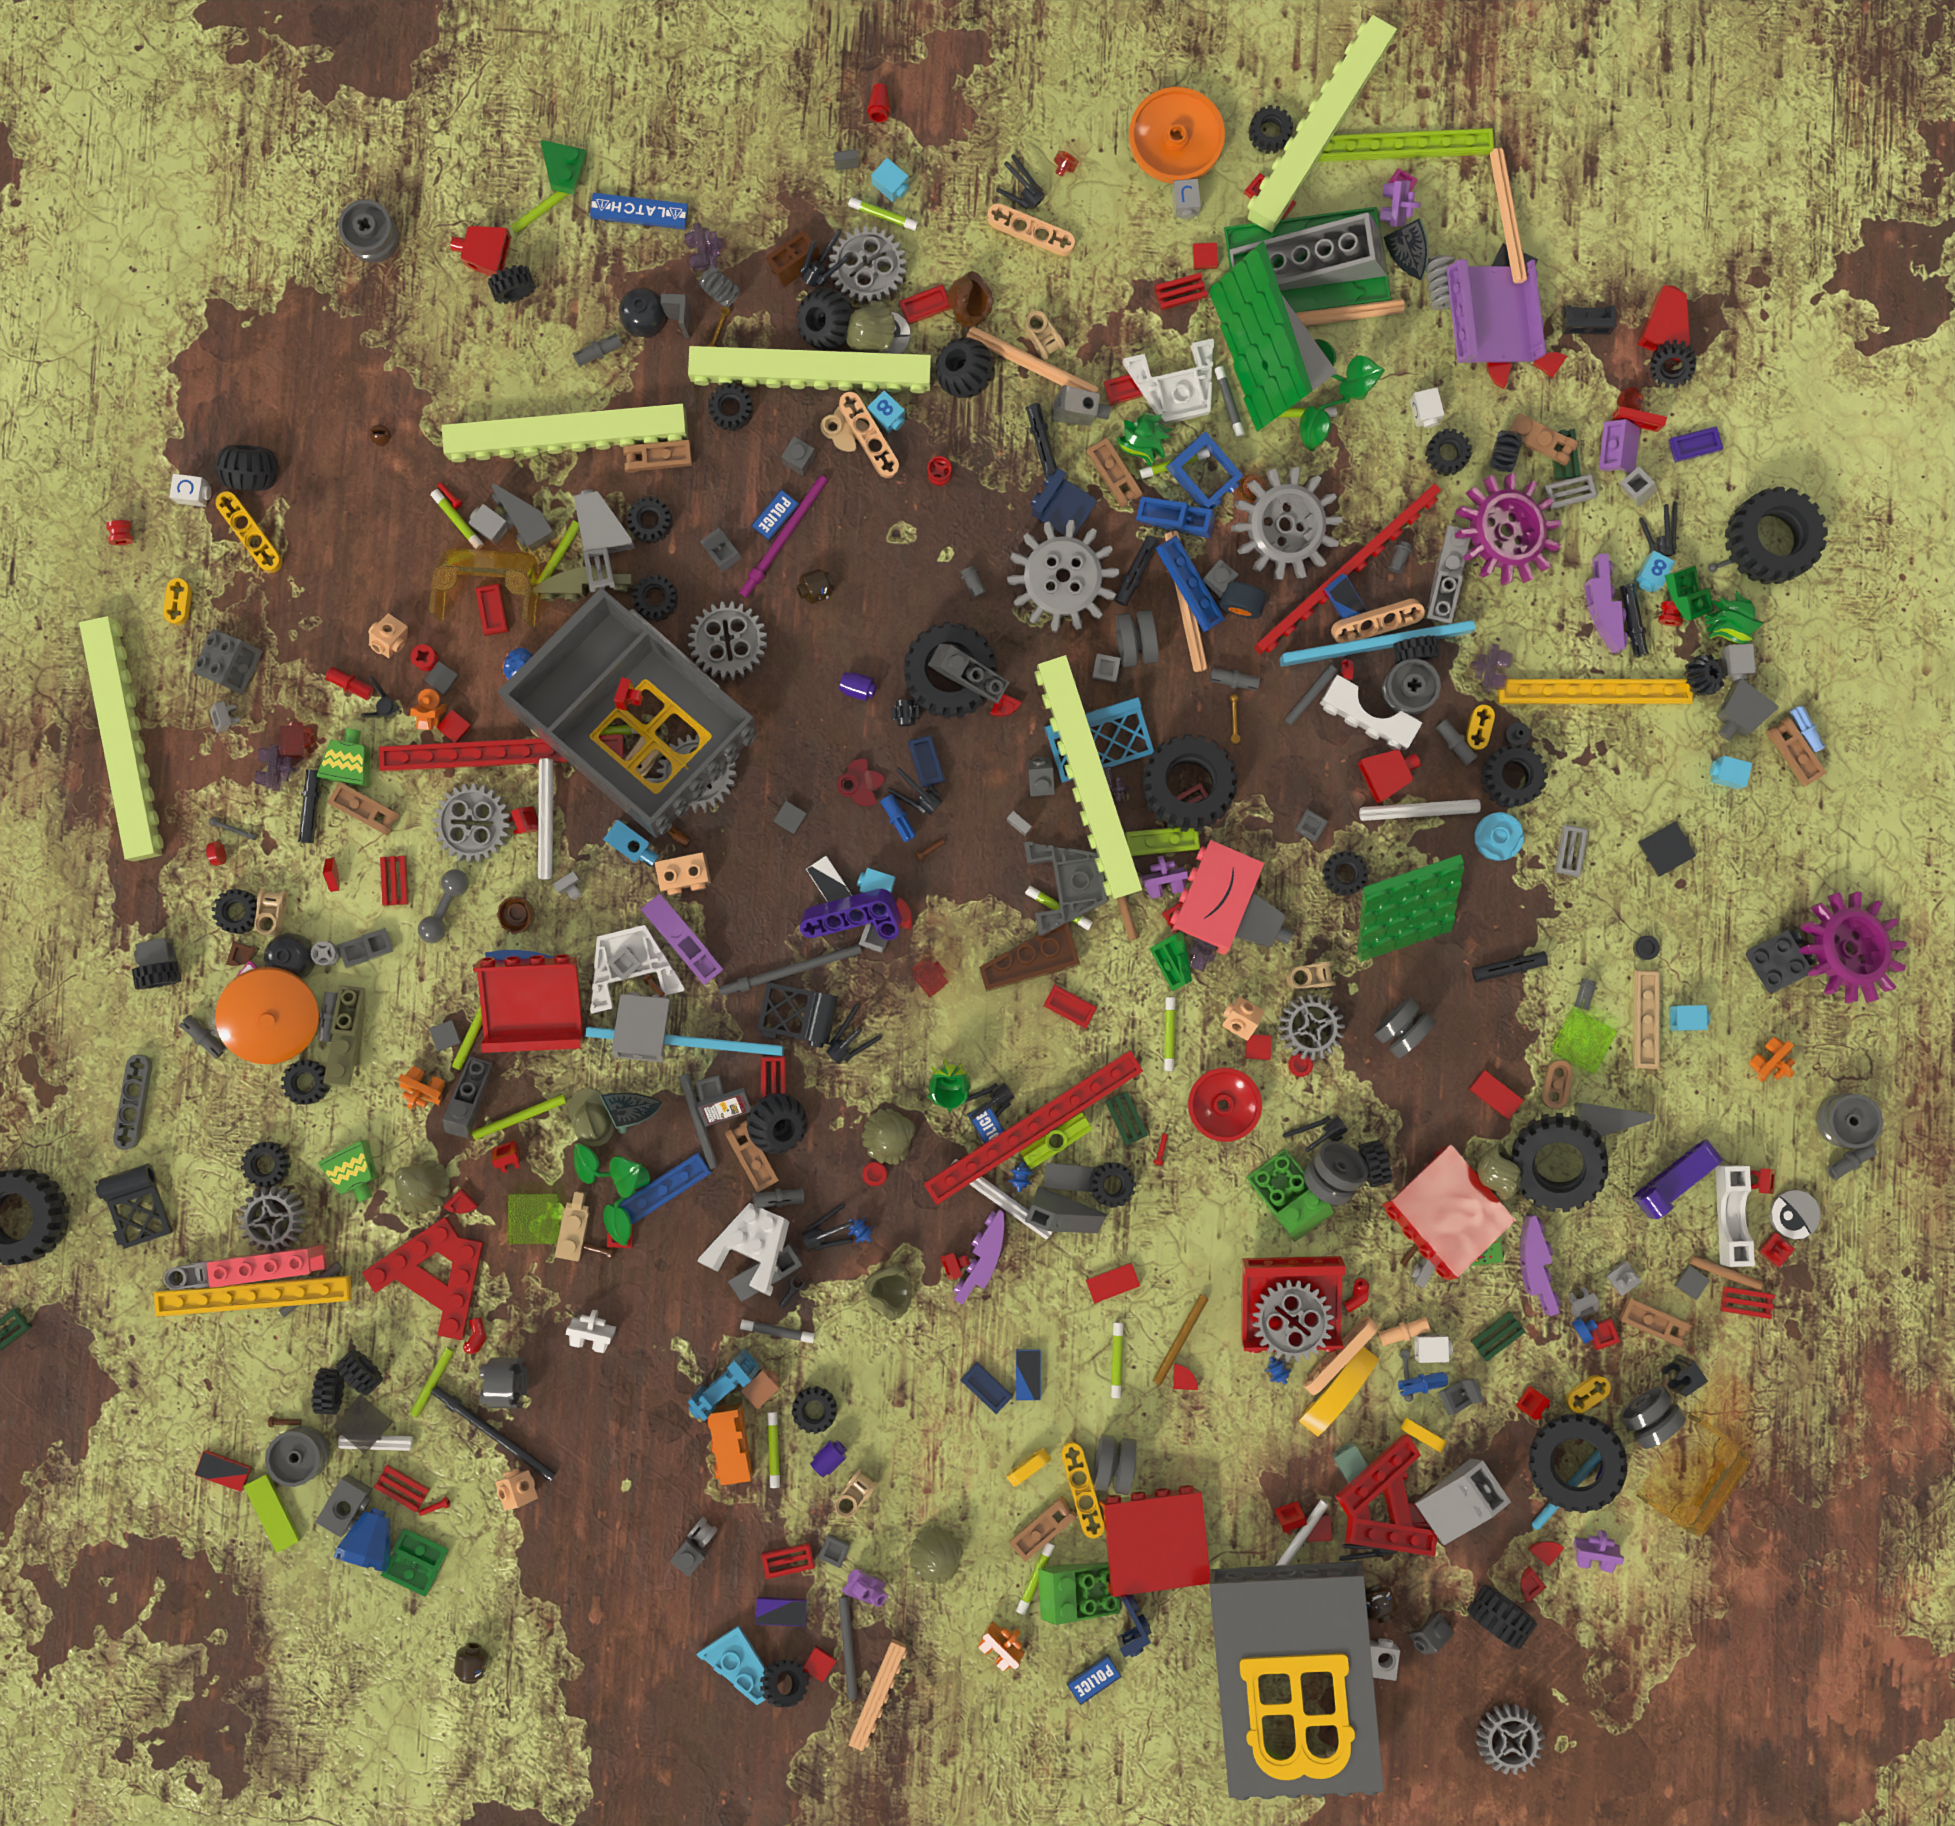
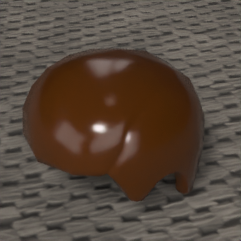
[497,896,535,934]

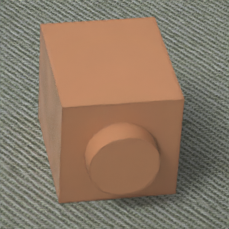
[741,1367,781,1410]

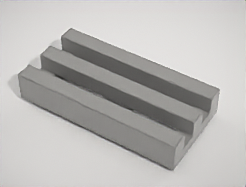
[1543,473,1598,510]
[583,548,615,592]
[1554,825,1588,877]

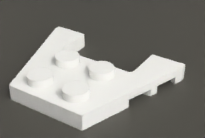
[1122,338,1214,425]
[590,925,685,1014]
[698,1203,789,1296]

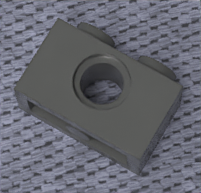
[315,1474,373,1538]

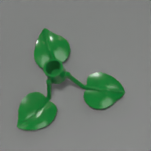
[1299,339,1385,451]
[573,1143,650,1246]

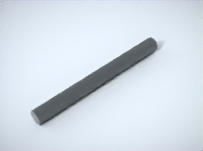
[678,1073,719,1170]
[838,1596,858,1700]

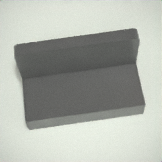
[661,293,692,339]

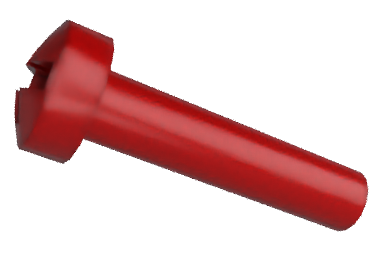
[437,482,463,509]
[1153,1133,1168,1166]
[418,1497,450,1516]

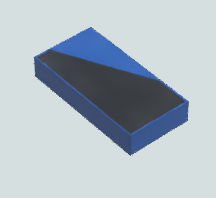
[1324,574,1367,619]
[1016,1349,1041,1400]

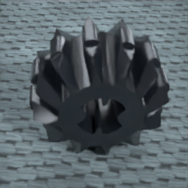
[1490,430,1522,472]
[1683,654,1726,696]

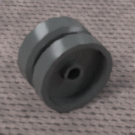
[338,199,400,263]
[1116,610,1158,668]
[1381,658,1441,716]
[1372,997,1436,1059]
[1816,1093,1883,1149]
[1304,1141,1369,1205]
[1620,1386,1687,1449]
[265,1426,330,1487]
[1093,1434,1137,1495]

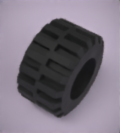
[1480,743,1548,808]
[1467,1585,1537,1650]

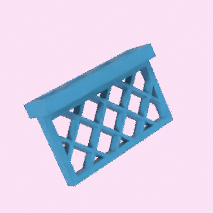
[1044,697,1154,783]

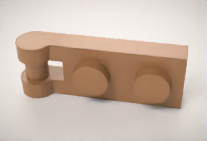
[1509,413,1579,466]
[1086,438,1142,508]
[623,440,692,473]
[1765,717,1827,787]
[327,782,400,836]
[725,1120,779,1193]
[1618,1298,1692,1348]
[1009,1496,1078,1562]

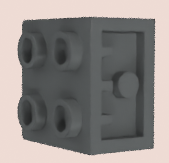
[192,629,263,695]

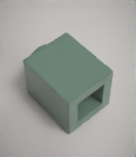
[1330,1441,1368,1483]

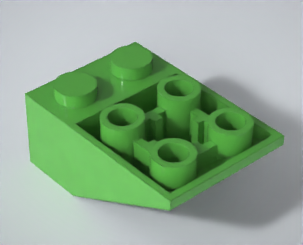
[1246,1149,1334,1242]
[1038,1562,1120,1625]

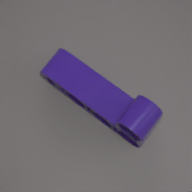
[800,889,901,940]
[1632,1139,1723,1219]

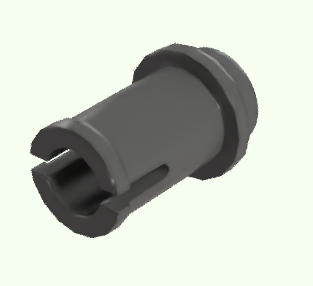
[1388,541,1412,574]
[960,566,987,598]
[1574,978,1598,1010]

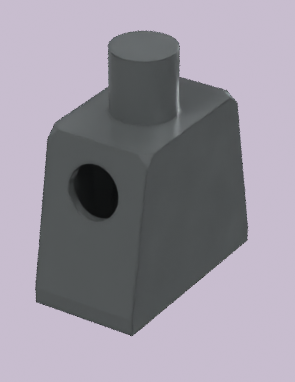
[1051,385,1111,426]
[1716,678,1779,741]
[1234,893,1294,948]

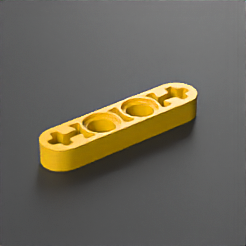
[215,492,282,573]
[1061,1441,1104,1539]

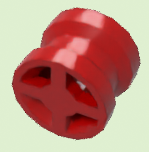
[106,520,134,546]
[1658,601,1683,626]
[410,644,439,671]

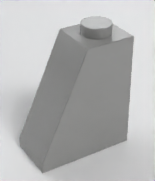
[574,490,636,554]

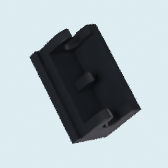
[1562,305,1617,335]
[1662,1354,1709,1397]

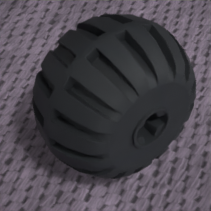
[796,288,854,350]
[935,337,994,398]
[216,445,279,491]
[747,1093,807,1154]

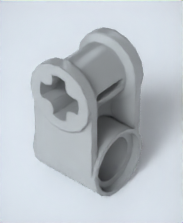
[164,1260,214,1290]

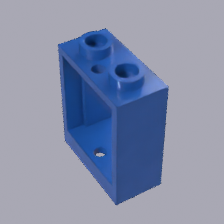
[1165,431,1243,510]

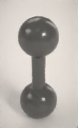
[418,869,469,943]

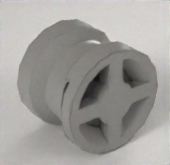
[311,941,341,966]
[687,1516,718,1549]

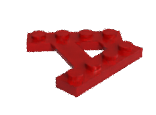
[362,1217,484,1340]
[1335,1434,1437,1557]

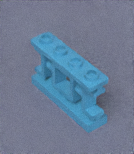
[688,1348,761,1421]

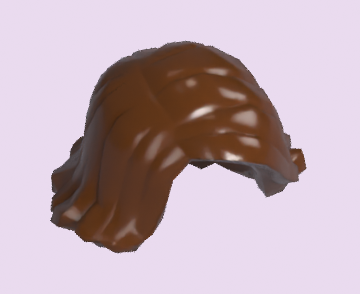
[948,271,994,328]

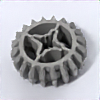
[1278,994,1345,1061]
[237,1186,307,1253]
[1476,1703,1545,1775]

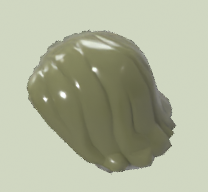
[846,301,896,353]
[861,1108,915,1165]
[1477,1144,1521,1200]
[394,1160,450,1214]
[864,1263,913,1321]
[908,1526,963,1584]

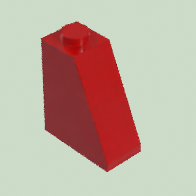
[1637,285,1690,362]

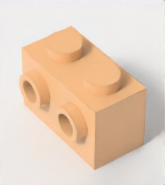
[655,852,711,896]

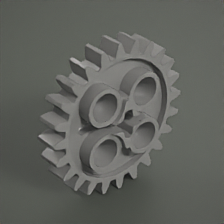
[829,226,907,305]
[688,602,767,680]
[657,734,737,813]
[432,783,513,863]
[1252,1280,1334,1362]

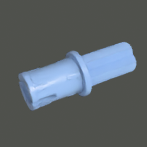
[1790,706,1826,753]

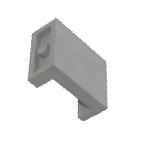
[612,992,672,1062]

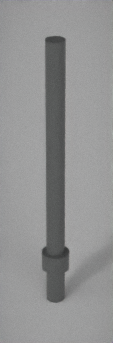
[719,944,862,996]

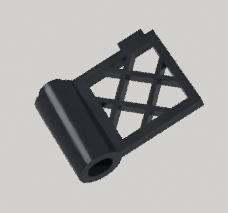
[757,982,838,1048]
[96,1163,173,1249]

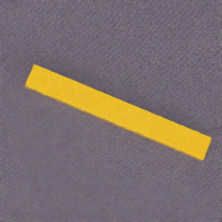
[1497,679,1693,704]
[154,1275,352,1317]

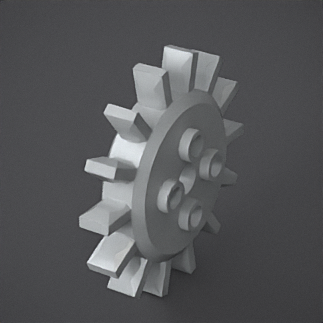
[1231,467,1342,580]
[1007,520,1119,633]

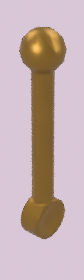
[706,306,730,347]
[1229,693,1240,744]

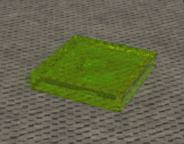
[1550,1008,1617,1074]
[508,1194,559,1244]

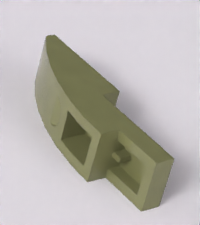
[533,565,635,602]
[323,985,365,1087]

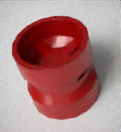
[927,456,952,486]

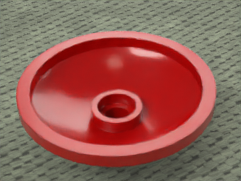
[1188,1068,1262,1142]

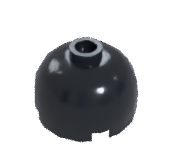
[619,287,667,338]
[264,933,315,979]

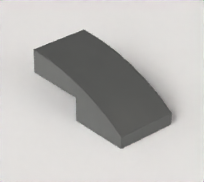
[338,928,393,968]
[1044,1162,1095,1192]

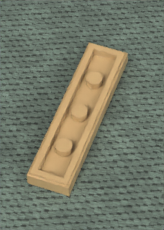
[1633,970,1660,1069]

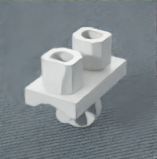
[566,1310,616,1353]

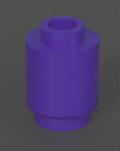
[839,672,877,701]
[810,1440,847,1478]

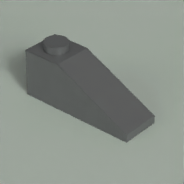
[1574,1103,1655,1136]

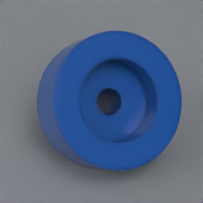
[1572,1318,1598,1344]

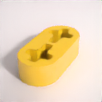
[163,578,192,625]
[1465,705,1495,751]
[1565,1375,1611,1413]
[1400,1417,1447,1452]
[1006,1448,1051,1487]

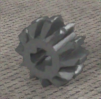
[698,266,740,308]

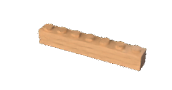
[849,1638,908,1751]

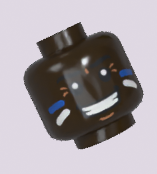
[796,569,834,604]
[1365,1583,1398,1624]
[453,1643,488,1684]

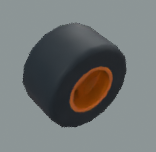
[1220,582,1267,619]

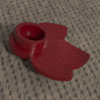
[836,758,885,807]

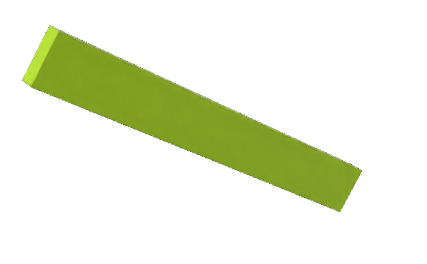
[1317,128,1494,162]

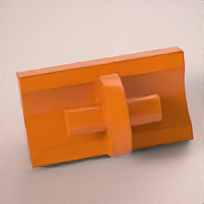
[410,688,447,730]
[1749,1037,1795,1083]
[398,1066,445,1110]
[978,1621,1025,1671]

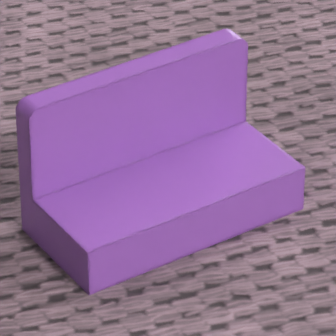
[1599,419,1640,474]

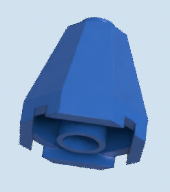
[334,1508,390,1572]

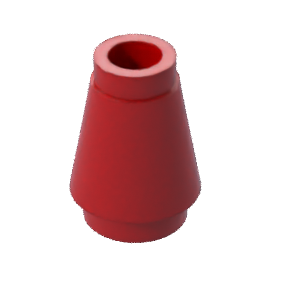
[867,83,891,123]

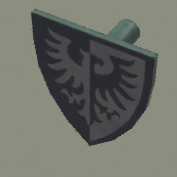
[1383,218,1429,280]
[600,1092,663,1134]

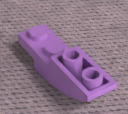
[1584,554,1628,654]
[641,894,723,985]
[953,1209,1004,1305]
[1520,1214,1560,1316]

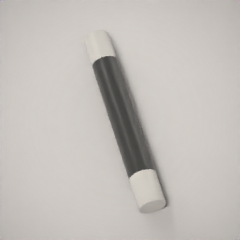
[1214,366,1245,437]
[740,1319,815,1343]

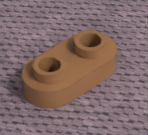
[1541,1060,1573,1109]

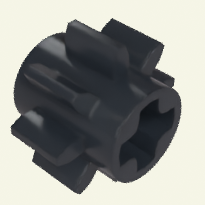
[891,699,920,727]

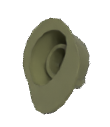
[568,1089,614,1147]

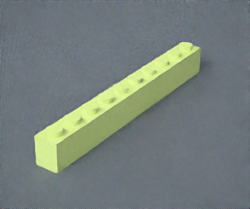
[1247,15,1397,233]
[688,346,931,394]
[442,404,688,462]
[79,616,164,862]
[1034,655,1142,899]

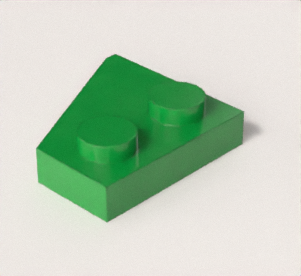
[541,140,587,195]
[1149,931,1192,991]

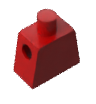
[450,226,512,277]
[1357,749,1421,804]

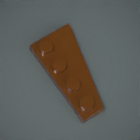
[979,923,1080,992]

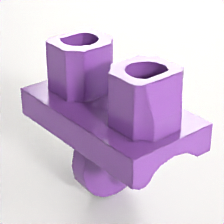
[1380,180,1421,227]
[1141,856,1188,898]
[1573,1530,1624,1573]
[842,1569,888,1607]

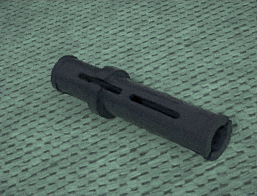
[1025,403,1058,478]
[1114,536,1159,607]
[1619,583,1649,658]
[298,769,321,844]
[1472,951,1548,983]

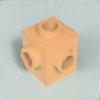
[368,613,408,658]
[1222,996,1264,1041]
[495,1468,538,1510]

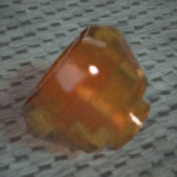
[1237,474,1269,504]

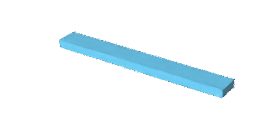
[1280,620,1475,667]
[585,1027,785,1056]

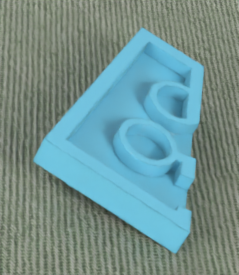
[696,1625,779,1705]

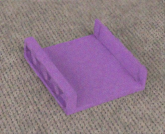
[1446,259,1546,363]

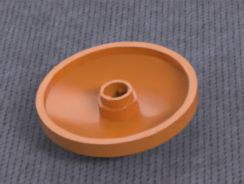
[1129,87,1225,184]
[215,967,319,1064]

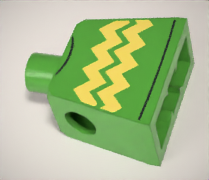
[317,728,371,788]
[318,1140,378,1203]

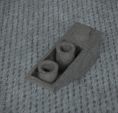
[491,483,557,552]
[928,644,1009,704]
[443,1056,493,1139]
[1025,1186,1107,1234]
[728,1241,803,1302]

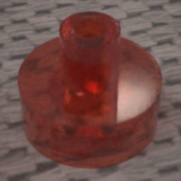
[1054,150,1079,177]
[1617,387,1644,410]

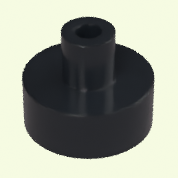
[1504,722,1531,746]

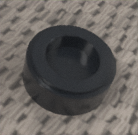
[1633,936,1660,960]

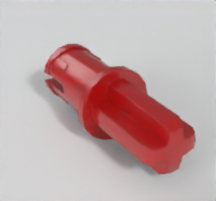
[325,666,374,701]

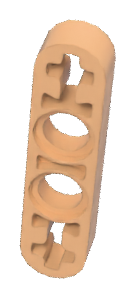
[987,204,1075,256]
[839,392,899,478]
[1331,599,1425,643]
[1302,1316,1379,1395]

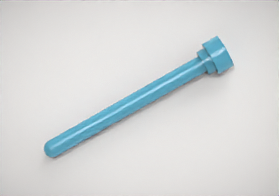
[1532,1449,1602,1530]

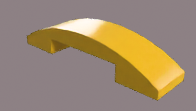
[1298,1346,1379,1437]

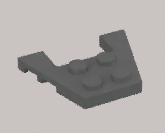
[1024,841,1108,936]

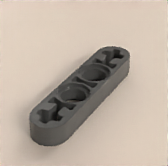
[113,1055,152,1150]

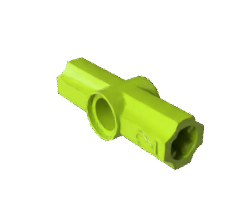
[1020,1111,1093,1170]

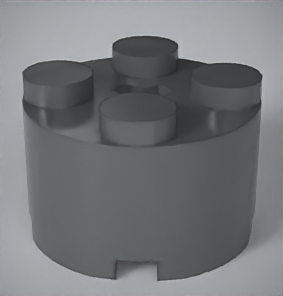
[480,1357,529,1409]

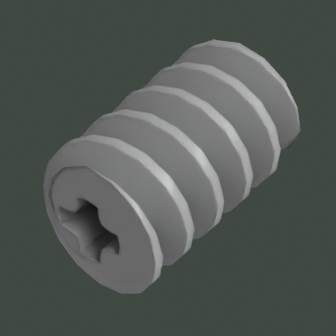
[1426,255,1455,310]

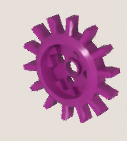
[1455,473,1562,585]
[1800,891,1906,1004]

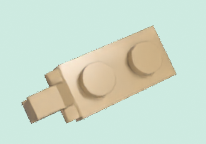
[555,1191,590,1262]

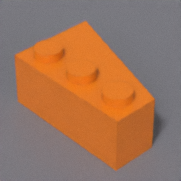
[707,1402,753,1486]

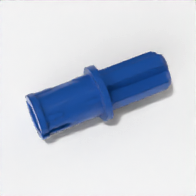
[880,794,916,842]
[1398,1372,1448,1396]

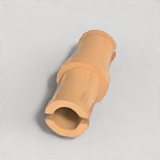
[1378,1317,1431,1347]

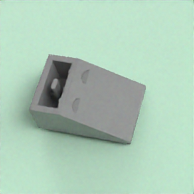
[1415,1458,1511,1545]

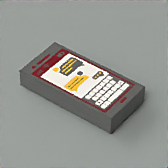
[697,1088,751,1127]

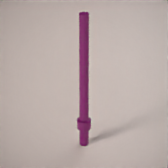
[739,475,828,598]

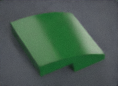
[1665,565,1714,621]
[380,1528,449,1597]

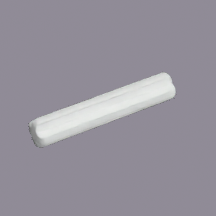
[338,1434,413,1451]

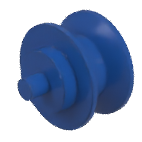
[1008,1162,1034,1192]
[847,1218,873,1243]
[1264,1356,1292,1385]

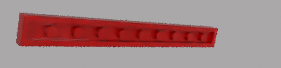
[1254,483,1441,655]
[379,734,625,772]
[923,1050,1143,1205]

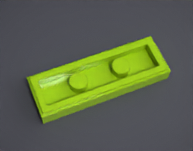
[1125,827,1200,857]
[244,1473,301,1553]

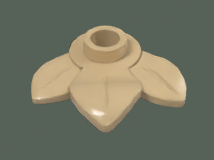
[821,404,869,452]

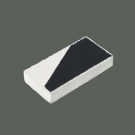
[806,856,852,902]

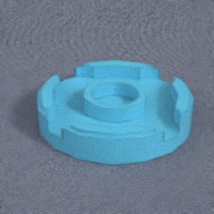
[1474,812,1524,861]

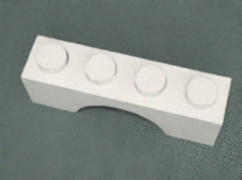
[1319,675,1422,751]
[1715,1165,1755,1267]

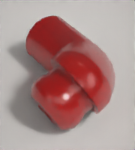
[1342,1278,1370,1313]
[463,1317,487,1354]

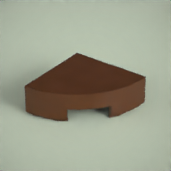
[226,941,259,966]

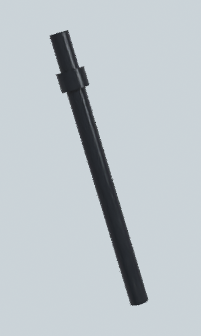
[431,1386,556,1481]

